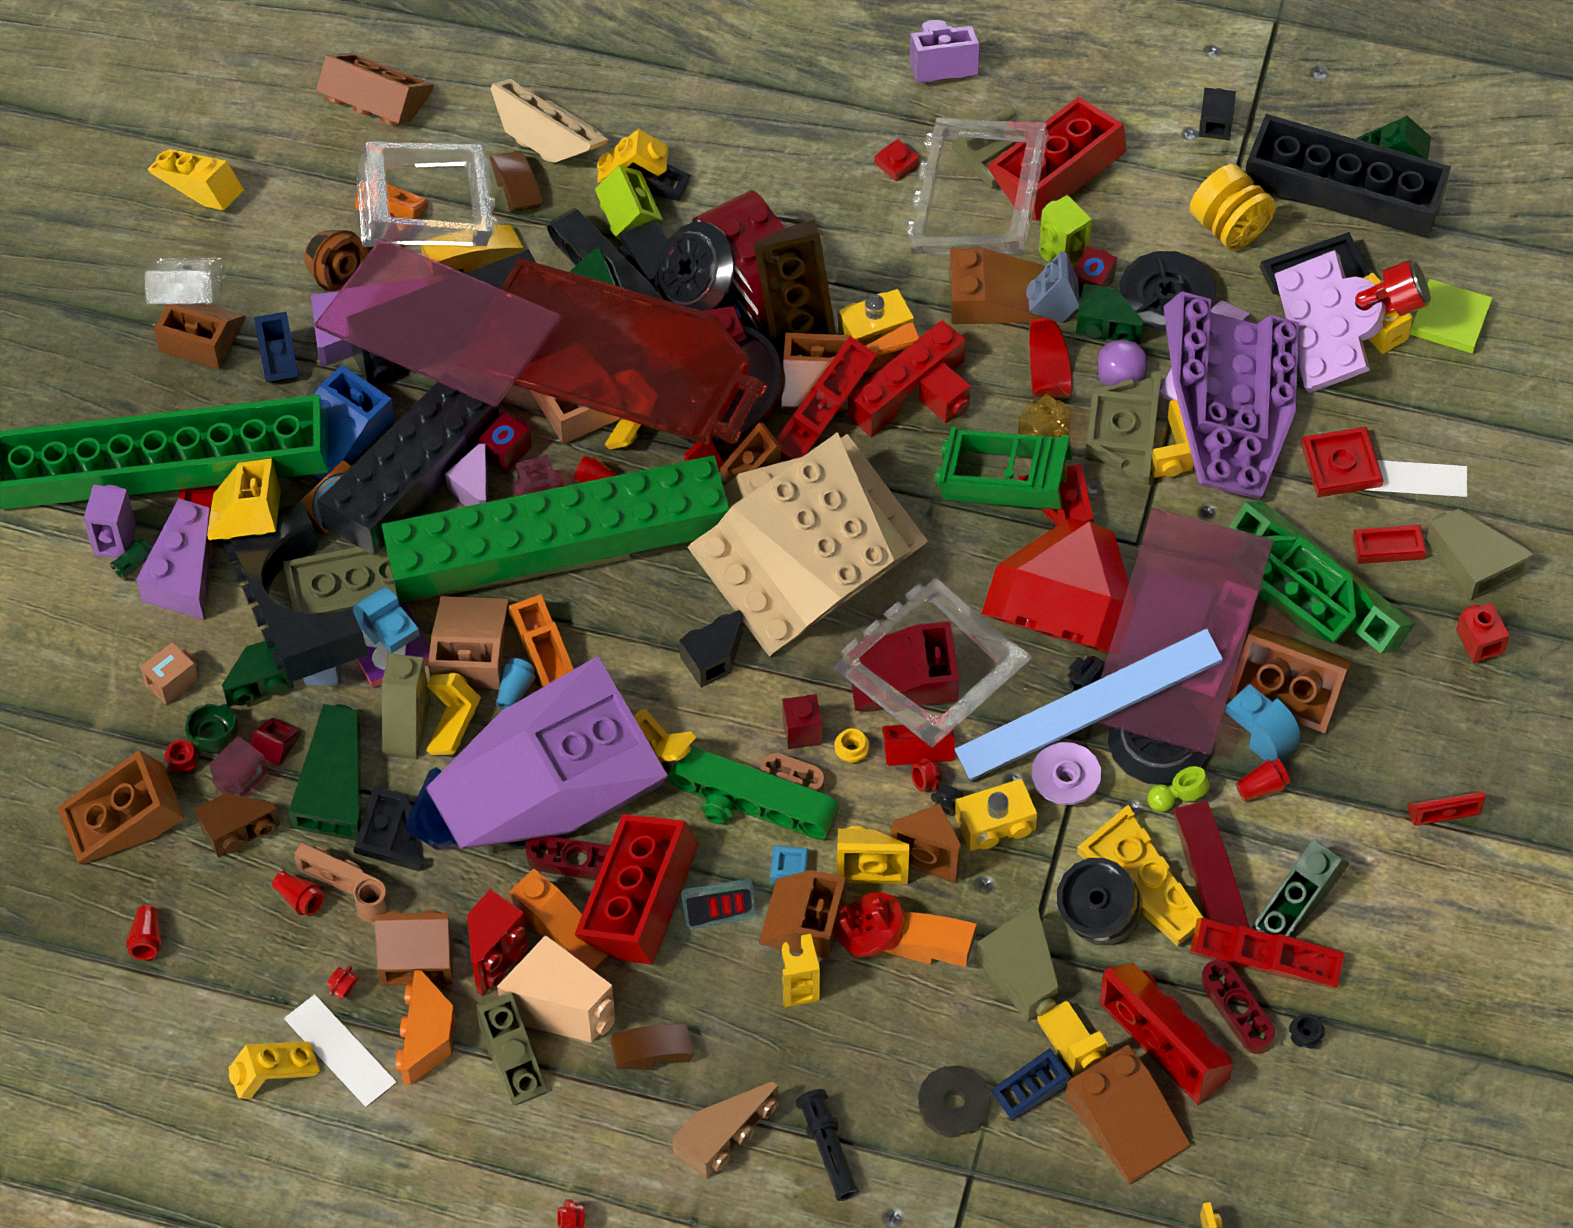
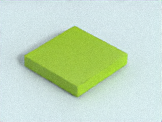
[1410,279,1492,354]

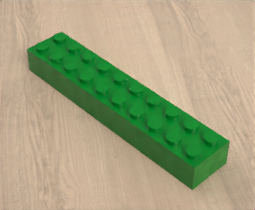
[0,394,328,510]
[381,455,729,602]

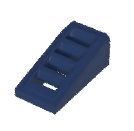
[990,1048,1072,1120]

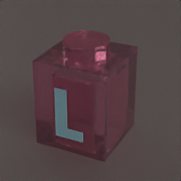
[209,736,268,797]

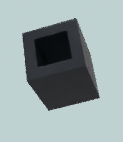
[1198,88,1236,141]

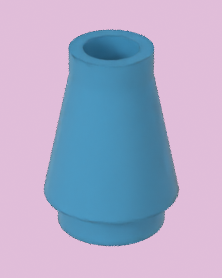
[495,658,536,710]

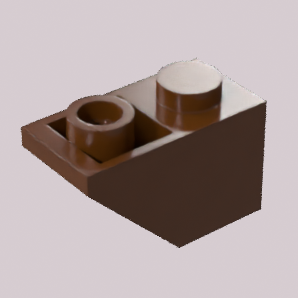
[194,793,280,858]

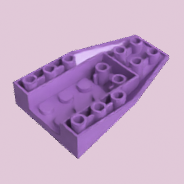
[1163,292,1299,499]
[426,656,668,849]

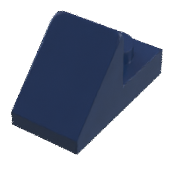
[254,311,298,382]

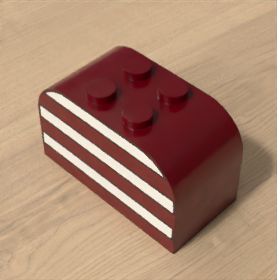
[692,190,785,338]

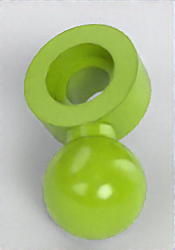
[1147,766,1210,812]

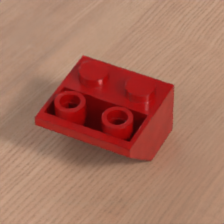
[467,889,528,996]

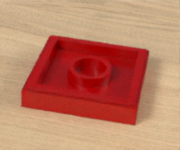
[1301,427,1384,498]

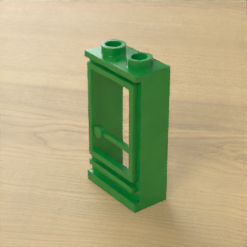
[935,426,1073,510]

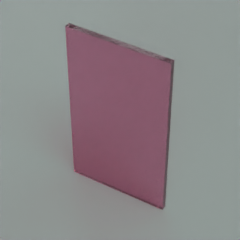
[315,238,562,407]
[1093,508,1273,755]

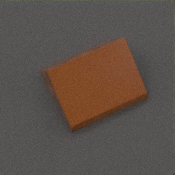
[890,803,961,884]

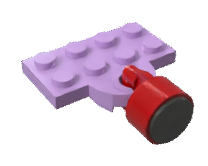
[1275,250,1431,393]

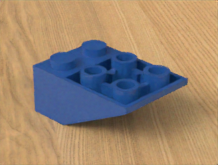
[312,365,395,481]

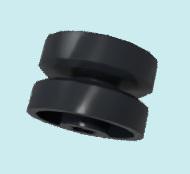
[1057,858,1143,945]

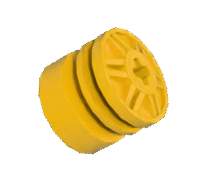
[1189,164,1276,251]

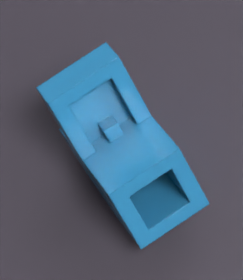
[353,587,420,654]
[1225,684,1300,762]

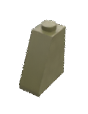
[1426,509,1533,601]
[382,653,430,759]
[975,905,1059,1022]

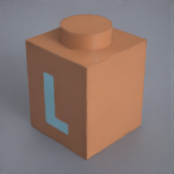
[140,642,199,705]

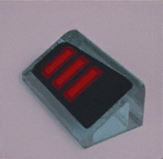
[681,878,756,929]

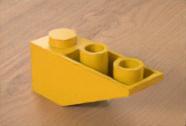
[148,149,244,211]

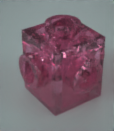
[512,455,563,496]

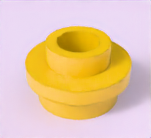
[834,728,869,763]

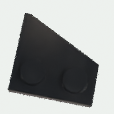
[353,786,421,872]

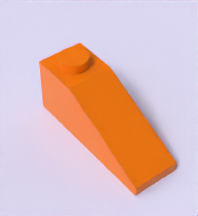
[509,868,610,971]

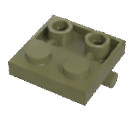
[952,105,1027,189]

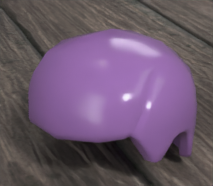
[1097,339,1147,386]

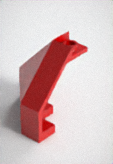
[981,518,1136,656]

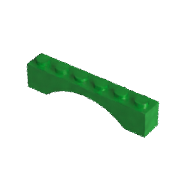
[1228,501,1416,653]

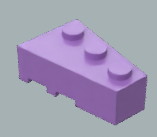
[136,499,214,620]

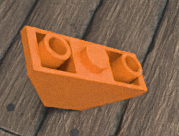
[395,970,456,1085]

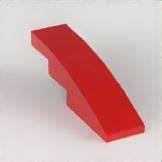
[776,335,877,461]
[1189,918,1344,988]

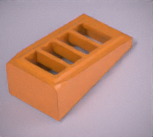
[863,322,919,375]

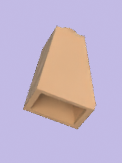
[497,935,615,1043]

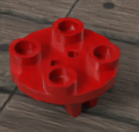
[837,892,905,958]

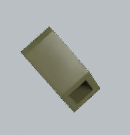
[476,991,547,1105]

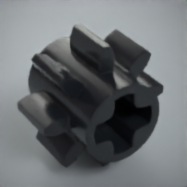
[1067,656,1110,692]

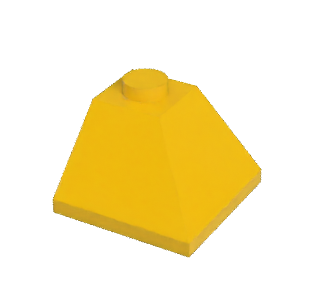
[837,826,909,884]

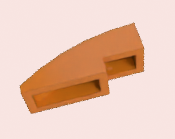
[508,594,574,688]
[870,912,977,968]

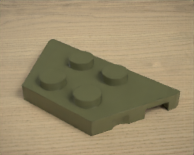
[1085,372,1162,484]

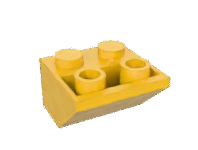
[207,458,281,540]

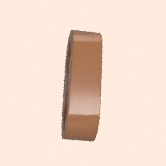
[760,753,824,793]

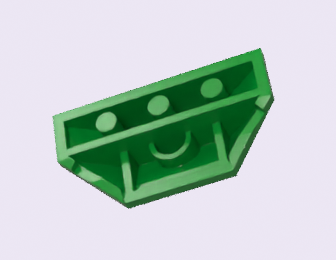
[1228,536,1356,644]

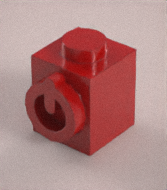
[1456,602,1510,663]

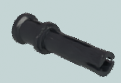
[795,1089,859,1201]

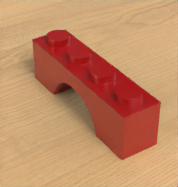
[848,320,966,437]

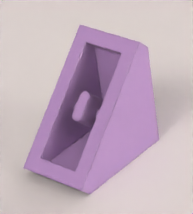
[445,444,488,506]

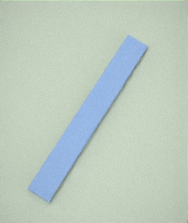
[955,629,1223,782]

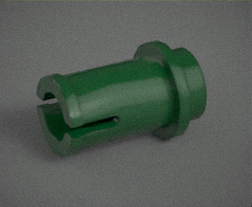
[110,538,152,580]

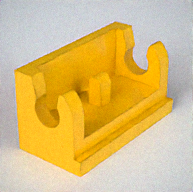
[782,934,820,1008]

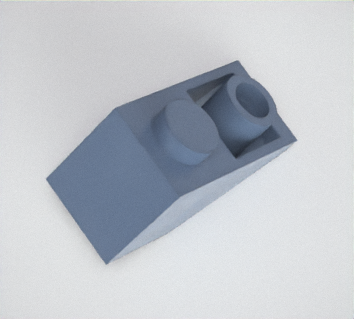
[1026,251,1080,323]

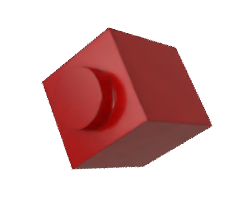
[918,362,971,423]

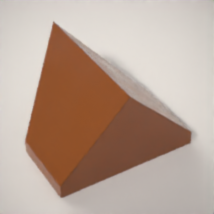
[720,422,781,482]

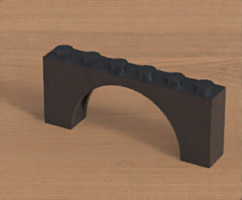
[223,501,368,683]

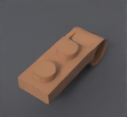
[294,843,389,923]

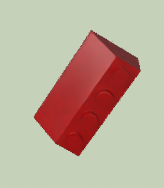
[988,96,1127,221]
[574,814,699,965]
[1099,963,1233,1105]

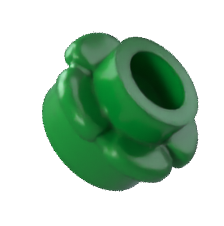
[700,794,734,824]

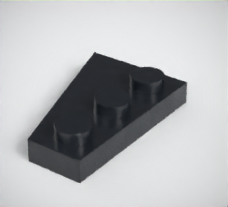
[1259,232,1370,294]

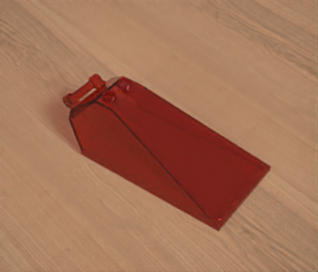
[456,258,767,445]

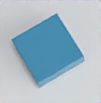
[770,845,809,883]

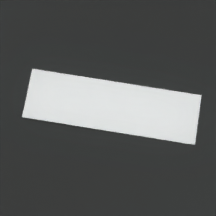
[1367,460,1467,497]
[283,994,397,1107]

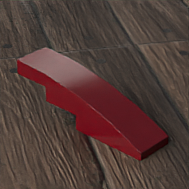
[1172,801,1250,928]

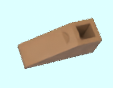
[672,1081,779,1179]

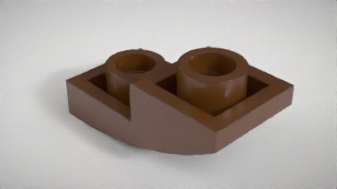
[490,151,543,212]
[610,1024,694,1070]

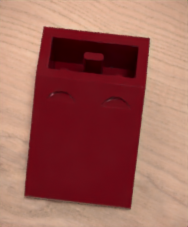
[847,621,959,711]

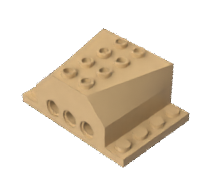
[687,432,928,657]

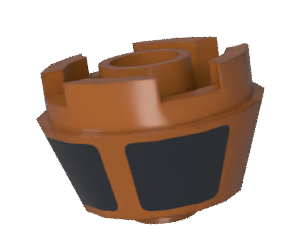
[304,230,369,292]

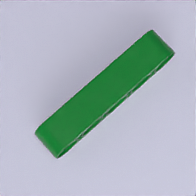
[668,746,840,840]

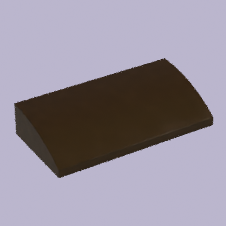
[754,220,836,356]

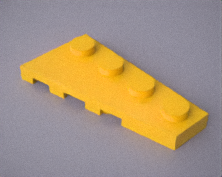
[1077,805,1203,947]

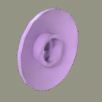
[1032,742,1101,805]

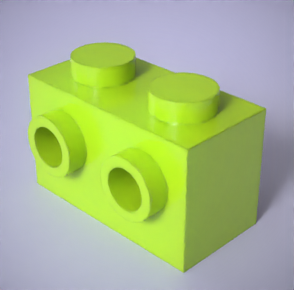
[595,165,663,239]
[1039,195,1092,268]

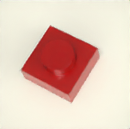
[874,138,920,182]

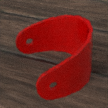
[1029,318,1073,400]

